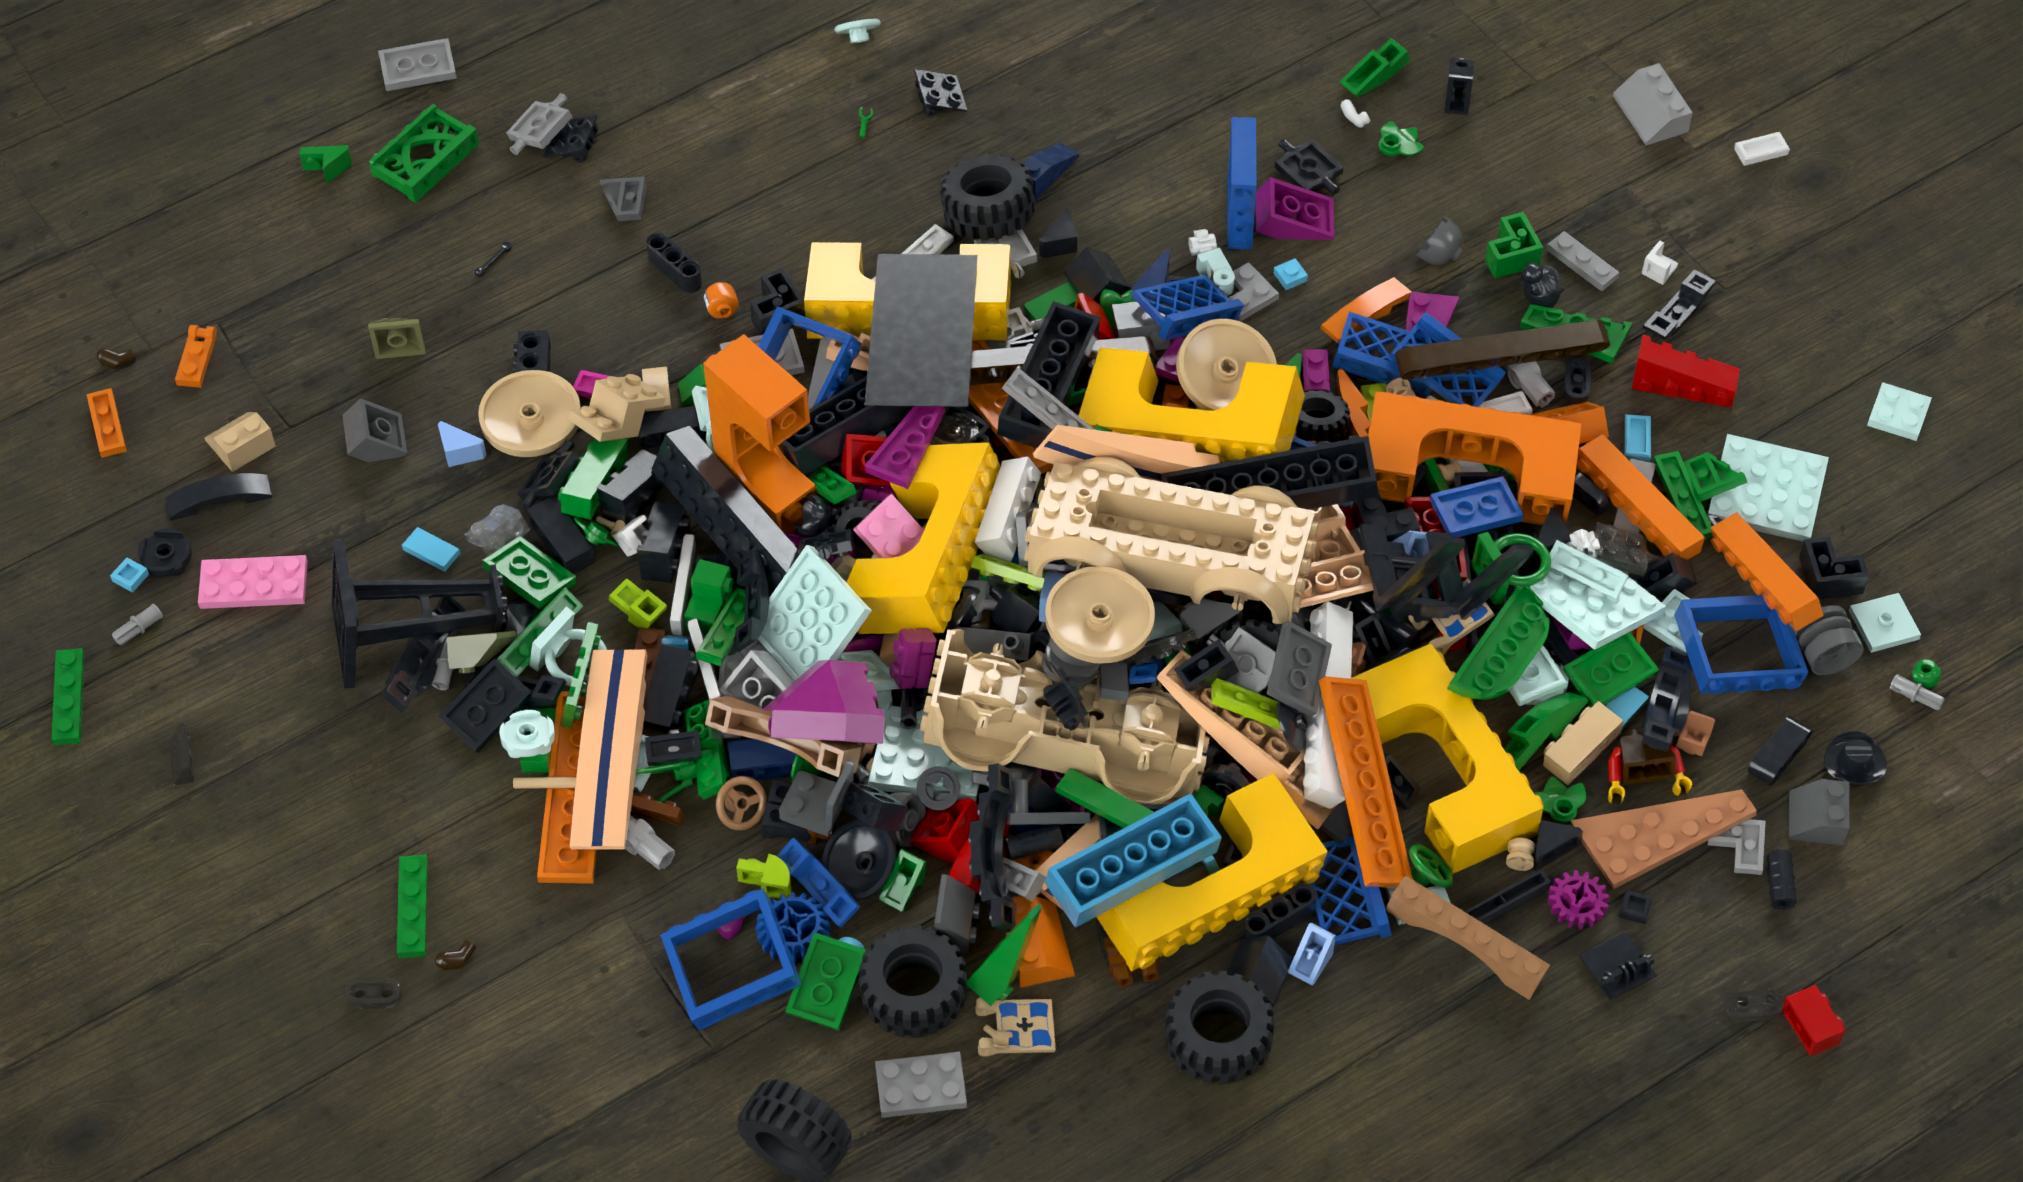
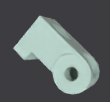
[1196,248,1235,297]

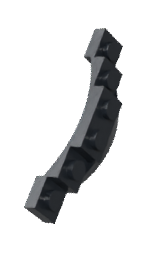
[381,597,466,712]
[1641,646,1691,752]
[968,763,1016,933]

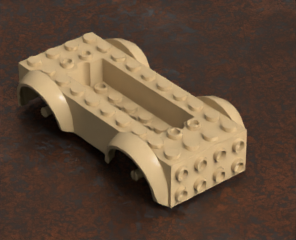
[1024,456,1318,624]
[920,629,1210,805]

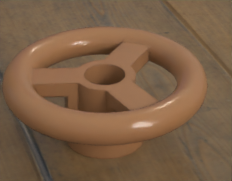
[716,776,767,830]

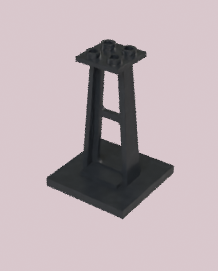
[331,540,507,689]

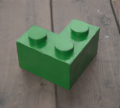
[1485,212,1543,279]
[684,559,734,635]

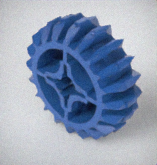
[755,891,831,964]

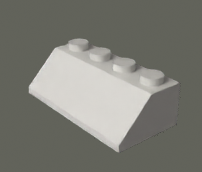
[975,457,1041,562]

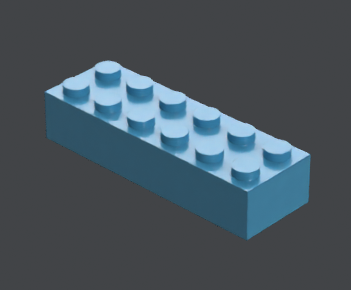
[1045,793,1222,928]

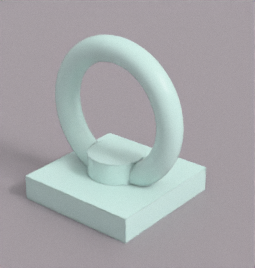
[529,607,607,686]

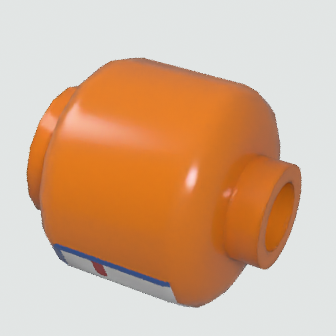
[704,282,739,319]

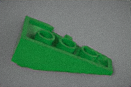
[966,904,1042,1006]

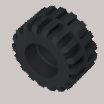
[1296,390,1350,444]
[832,500,882,560]

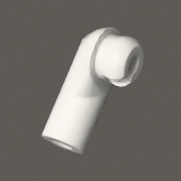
[1340,100,1370,127]

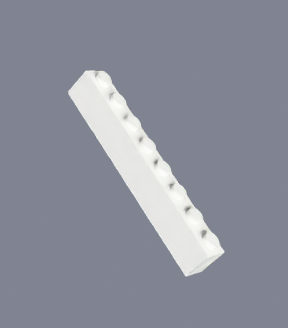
[1303,601,1353,809]

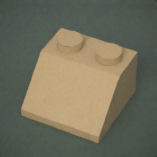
[205,412,276,472]

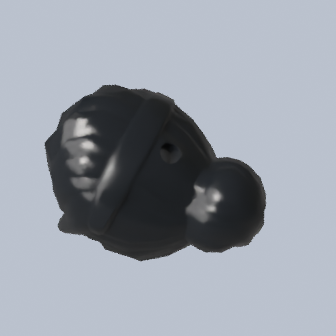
[1521,263,1565,308]
[793,494,842,538]

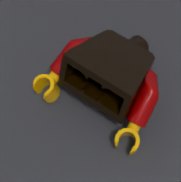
[1608,730,1692,803]

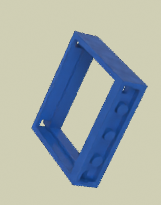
[1227,117,1257,250]
[758,306,862,408]
[1674,595,1808,694]
[661,889,802,1031]

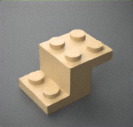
[568,374,666,441]

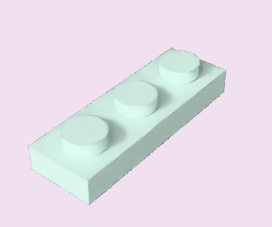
[1550,540,1629,600]

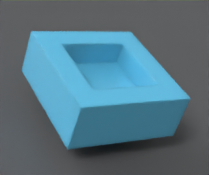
[1274,259,1308,290]
[110,558,149,593]

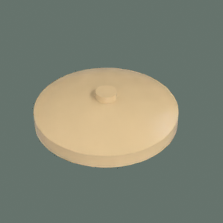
[1176,319,1277,411]
[479,370,581,457]
[1045,566,1155,663]

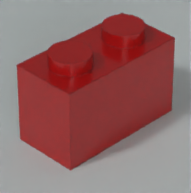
[1782,985,1845,1056]

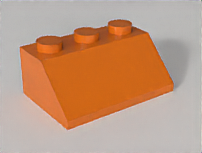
[1530,401,1609,444]
[1006,896,1075,988]

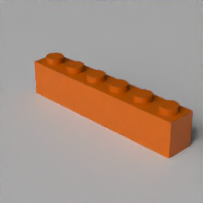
[1577,434,1705,560]
[1710,512,1824,631]

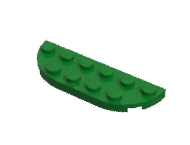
[1447,586,1549,699]

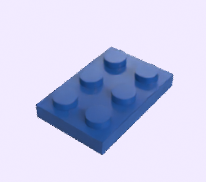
[1430,476,1524,538]

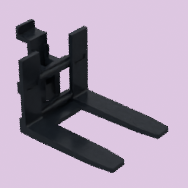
[1359,524,1533,623]

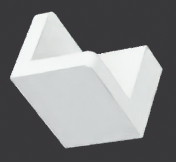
[1642,241,1678,285]
[613,515,647,557]

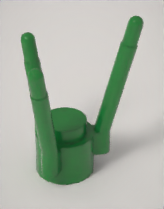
[636,761,697,803]

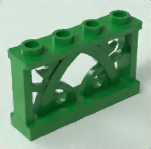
[369,104,480,203]

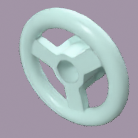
[835,19,881,43]

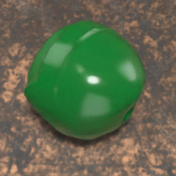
[1912,659,1941,690]

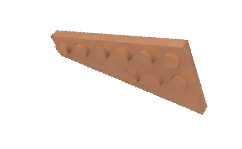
[1571,789,1757,890]

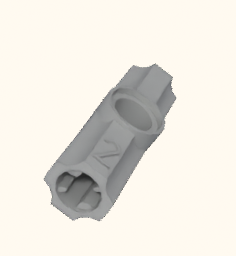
[1503,361,1555,408]
[625,815,675,870]

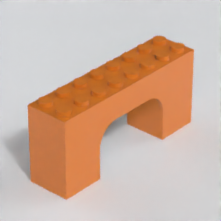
[703,335,817,533]
[1368,391,1582,526]

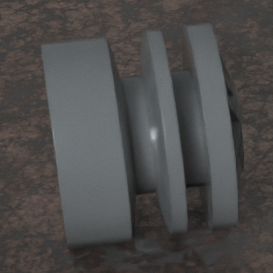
[1793,606,1864,675]
[1042,636,1101,688]

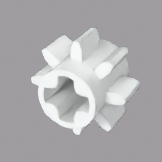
[1188,229,1217,256]
[1565,529,1600,558]

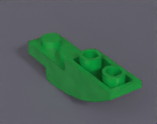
[1504,692,1588,771]
[685,700,731,800]

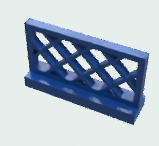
[1131,275,1244,341]
[1332,312,1431,398]
[1389,312,1506,407]
[1310,831,1392,946]

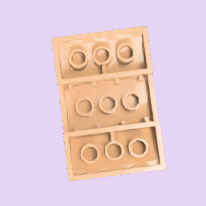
[1298,504,1373,608]

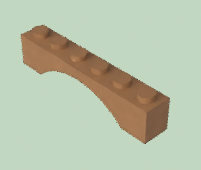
[705,695,862,777]
[1386,875,1550,1000]

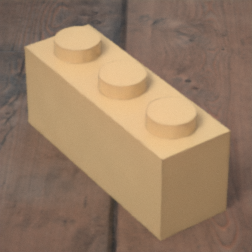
[1543,701,1623,785]

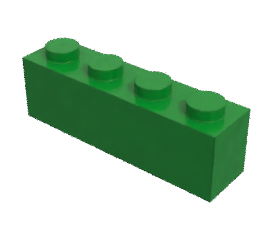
[558,438,628,520]

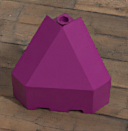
[763,660,885,744]

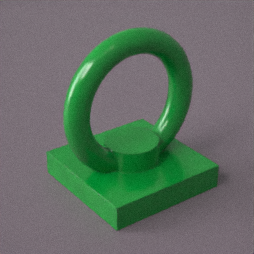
[1471,532,1551,606]

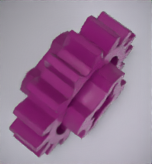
[1547,870,1609,929]

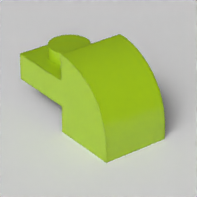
[609,578,667,628]
[736,854,791,899]

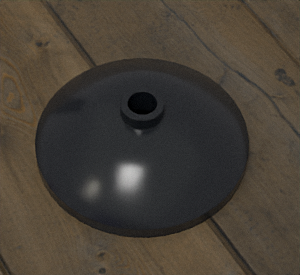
[822,819,896,901]

